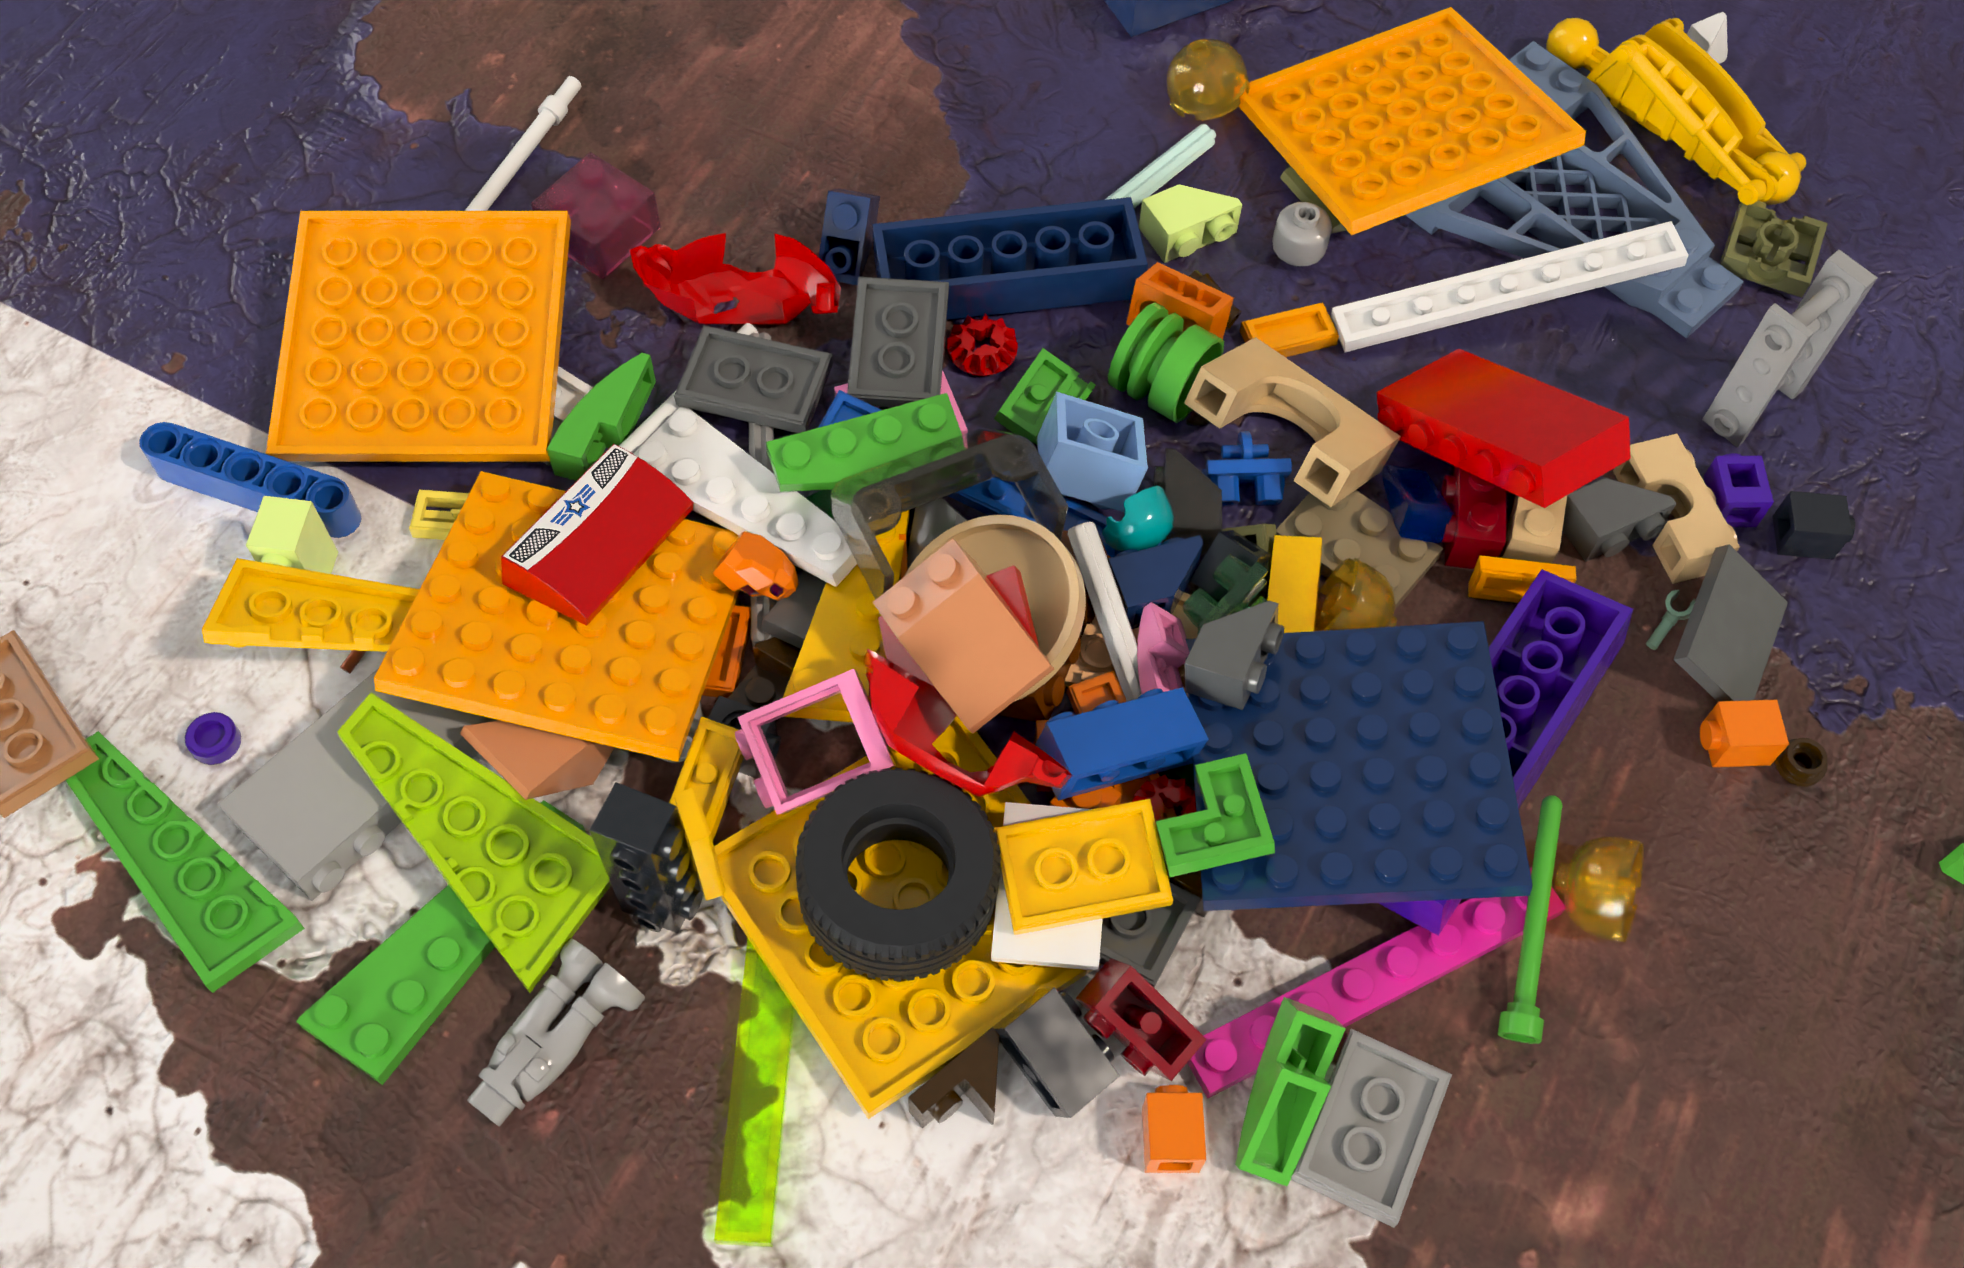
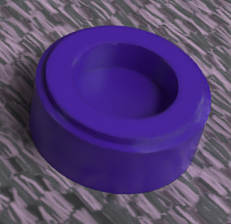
[185,712,241,765]

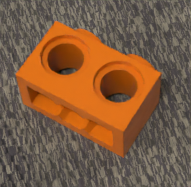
[1126,262,1234,340]

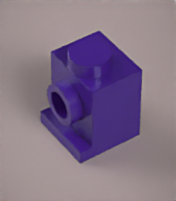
[1703,453,1774,527]

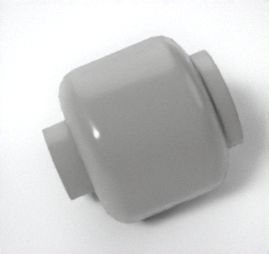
[1272,202,1332,266]

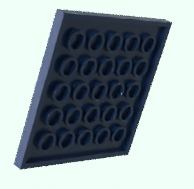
[1185,621,1533,911]

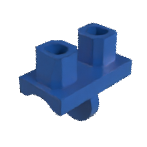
[1201,431,1292,507]

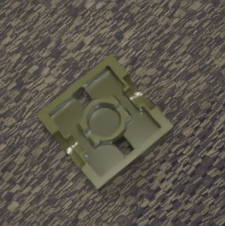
[1719,201,1828,298]

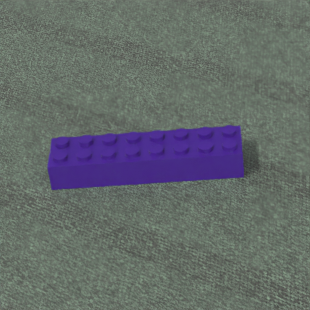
[1378,569,1633,936]

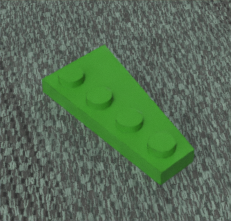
[766,393,977,492]

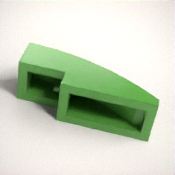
[546,353,656,481]
[1235,997,1346,1186]

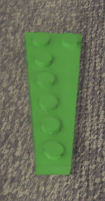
[66,731,305,993]
[296,800,586,1085]

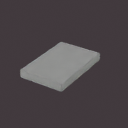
[1291,1029,1452,1228]

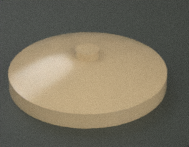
[904,515,1086,701]

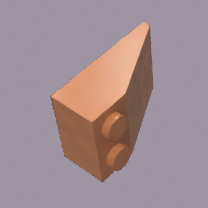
[873,538,1054,734]

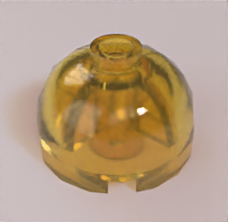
[1166,39,1250,121]
[1314,558,1397,631]
[1555,836,1644,942]

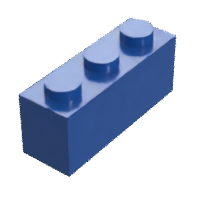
[1035,687,1209,801]

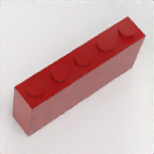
[1376,349,1631,508]

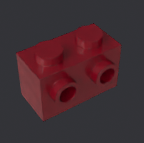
[1440,467,1506,569]
[1075,958,1207,1081]

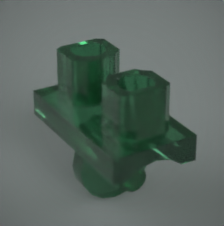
[1183,554,1268,634]

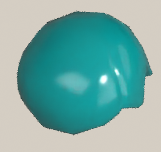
[1102,486,1174,552]

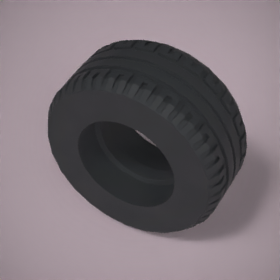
[796,768,1001,982]

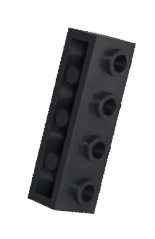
[589,782,703,934]

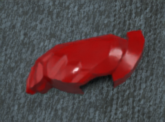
[630,233,841,326]
[864,649,1072,797]

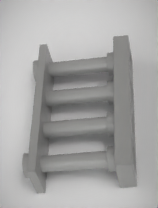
[1702,250,1878,448]

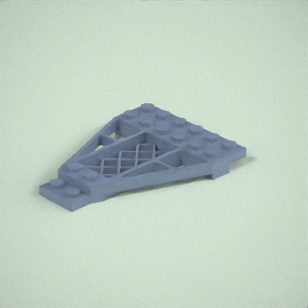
[1406,41,1744,339]

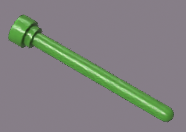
[1498,795,1562,1044]

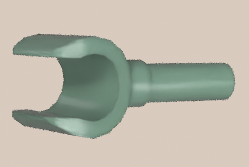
[1646,590,1695,650]

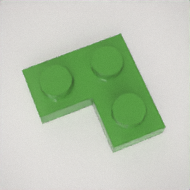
[1156,753,1275,877]

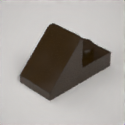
[728,637,801,722]
[908,1027,999,1128]

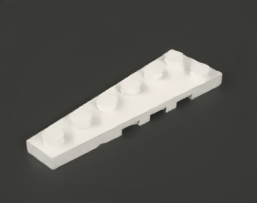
[633,407,866,587]

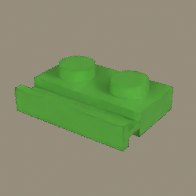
[994,348,1096,445]

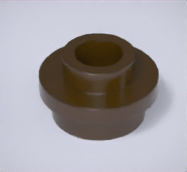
[1775,738,1828,787]

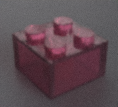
[531,152,661,279]

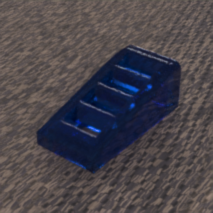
[1381,465,1453,543]

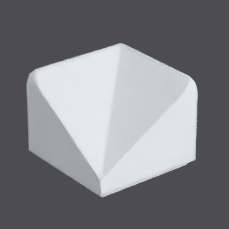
[1687,12,1728,64]

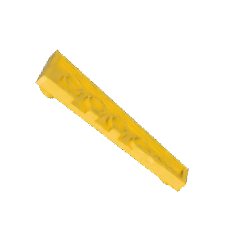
[783,483,912,723]
[202,558,419,652]

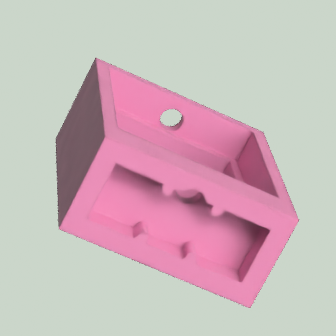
[735,669,896,815]

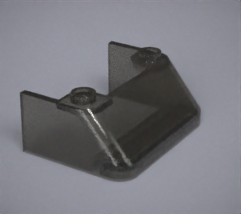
[831,428,1068,600]

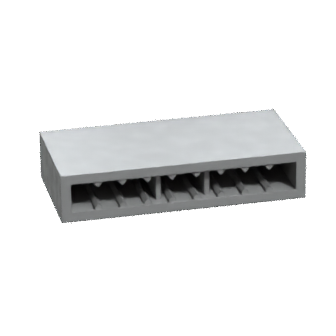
[218,668,497,901]

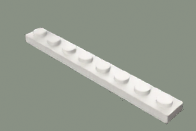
[1331,221,1688,353]

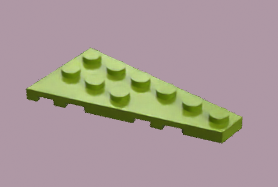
[337,692,611,993]

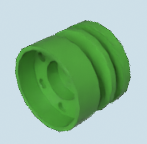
[1108,302,1224,423]

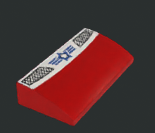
[501,444,694,626]

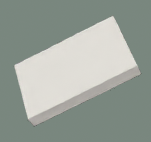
[991,802,1102,971]

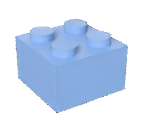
[1037,391,1148,513]

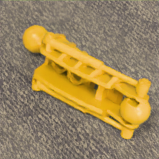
[1546,18,1806,205]

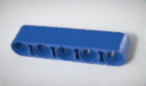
[139,422,362,538]

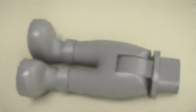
[467,938,645,1127]

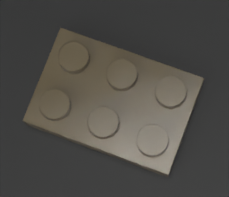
[1276,490,1443,619]

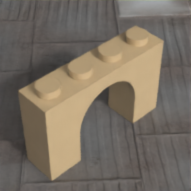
[1184,337,1401,507]

